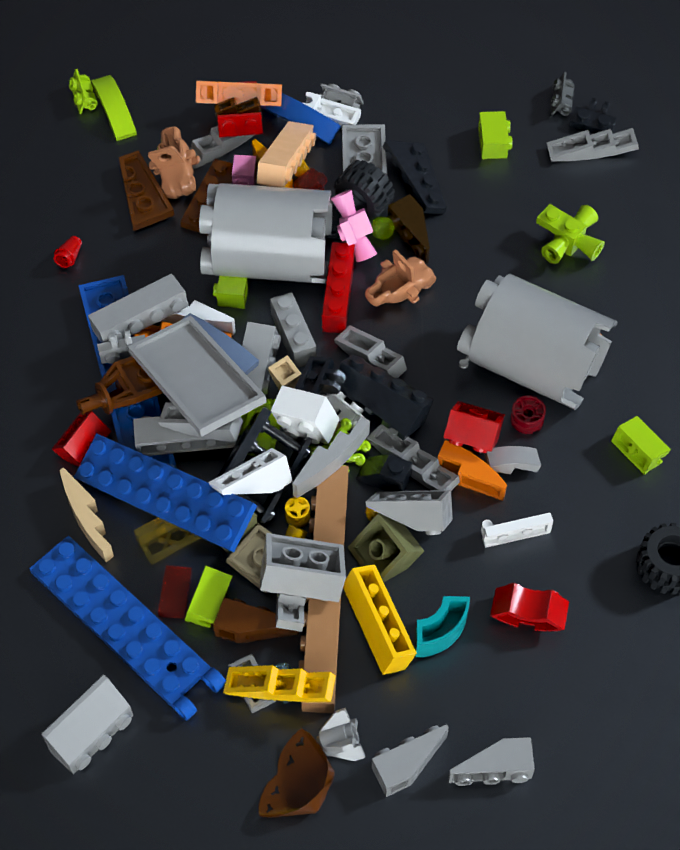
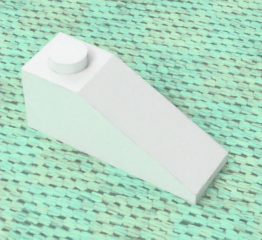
[209,448,293,495]

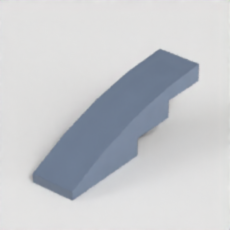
[181,313,259,375]

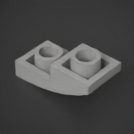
[484,446,541,475]

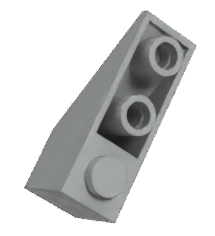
[371,724,449,797]
[448,737,535,786]

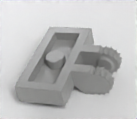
[97,330,145,364]

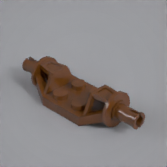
[76,356,163,415]

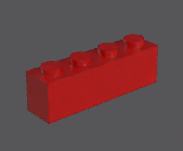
[322,242,355,333]

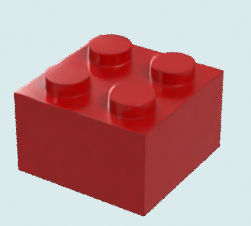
[443,401,505,453]

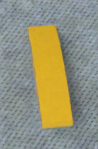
[223,665,336,702]

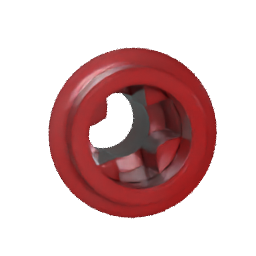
[54,236,82,268]

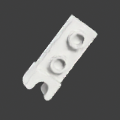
[303,92,361,127]

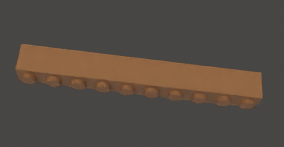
[299,466,349,713]

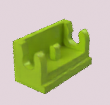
[611,416,671,475]
[185,566,232,628]

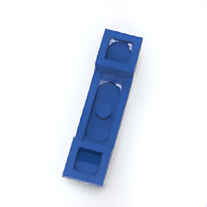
[261,93,341,145]

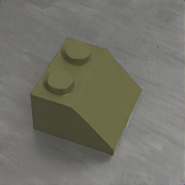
[348,513,424,583]

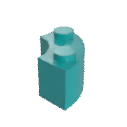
[415,596,470,658]

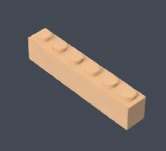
[257,121,316,187]

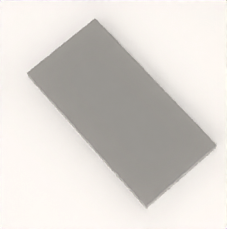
[128,315,267,437]

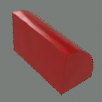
[52,411,111,467]

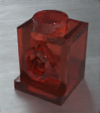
[294,167,328,190]

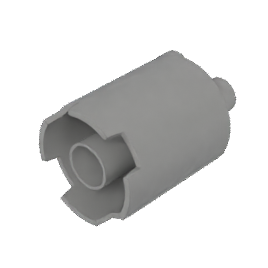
[199,183,333,283]
[457,274,617,410]

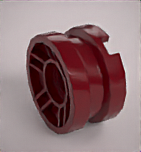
[510,395,546,434]

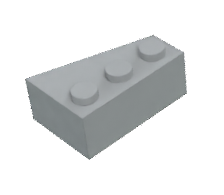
[242,322,281,395]

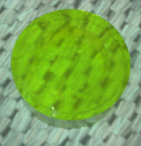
[371,216,394,240]

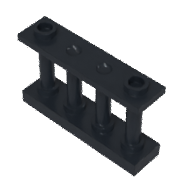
[216,406,312,524]

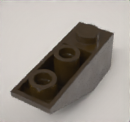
[387,194,430,263]

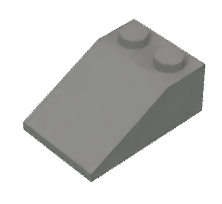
[366,490,453,535]

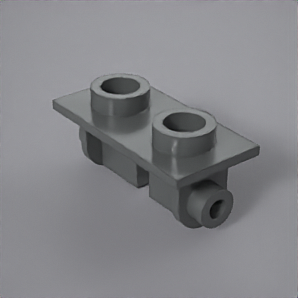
[550,72,574,116]

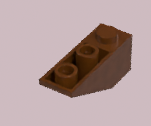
[213,598,300,644]

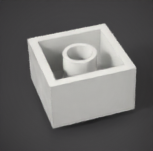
[271,386,339,445]

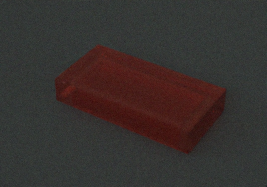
[158,565,192,619]

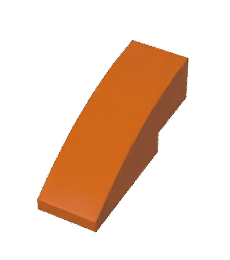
[438,440,507,501]

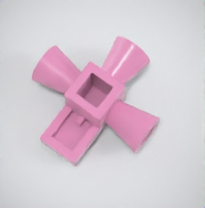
[331,190,377,262]

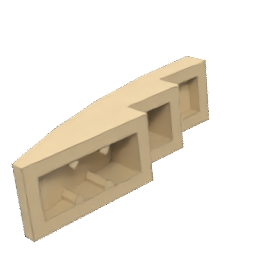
[59,467,114,562]

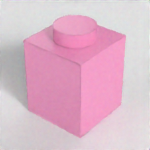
[232,155,257,185]

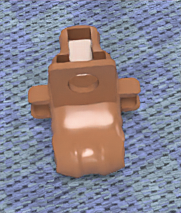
[148,126,200,199]
[365,249,436,307]

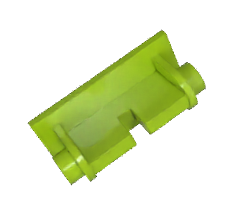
[69,69,98,114]

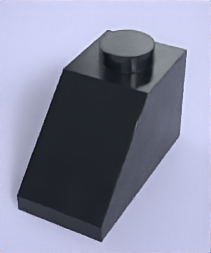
[356,454,413,491]

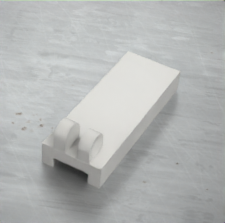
[481,513,553,548]

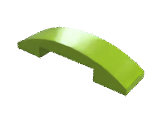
[91,75,137,141]

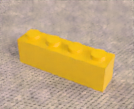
[343,564,417,675]

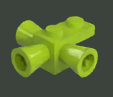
[536,204,605,264]

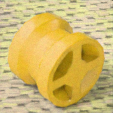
[285,497,310,528]

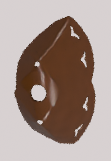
[259,729,335,818]

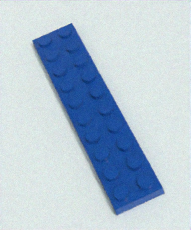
[78,275,177,469]

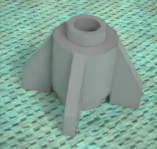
[316,708,365,761]

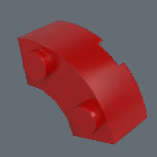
[490,583,569,631]

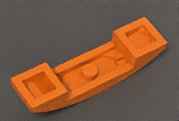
[196,81,282,106]

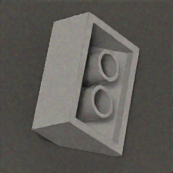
[260,533,346,602]
[42,675,133,774]

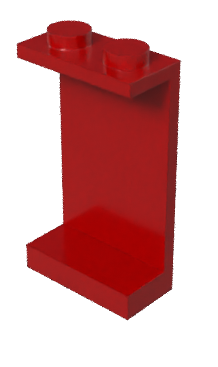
[217,81,263,137]

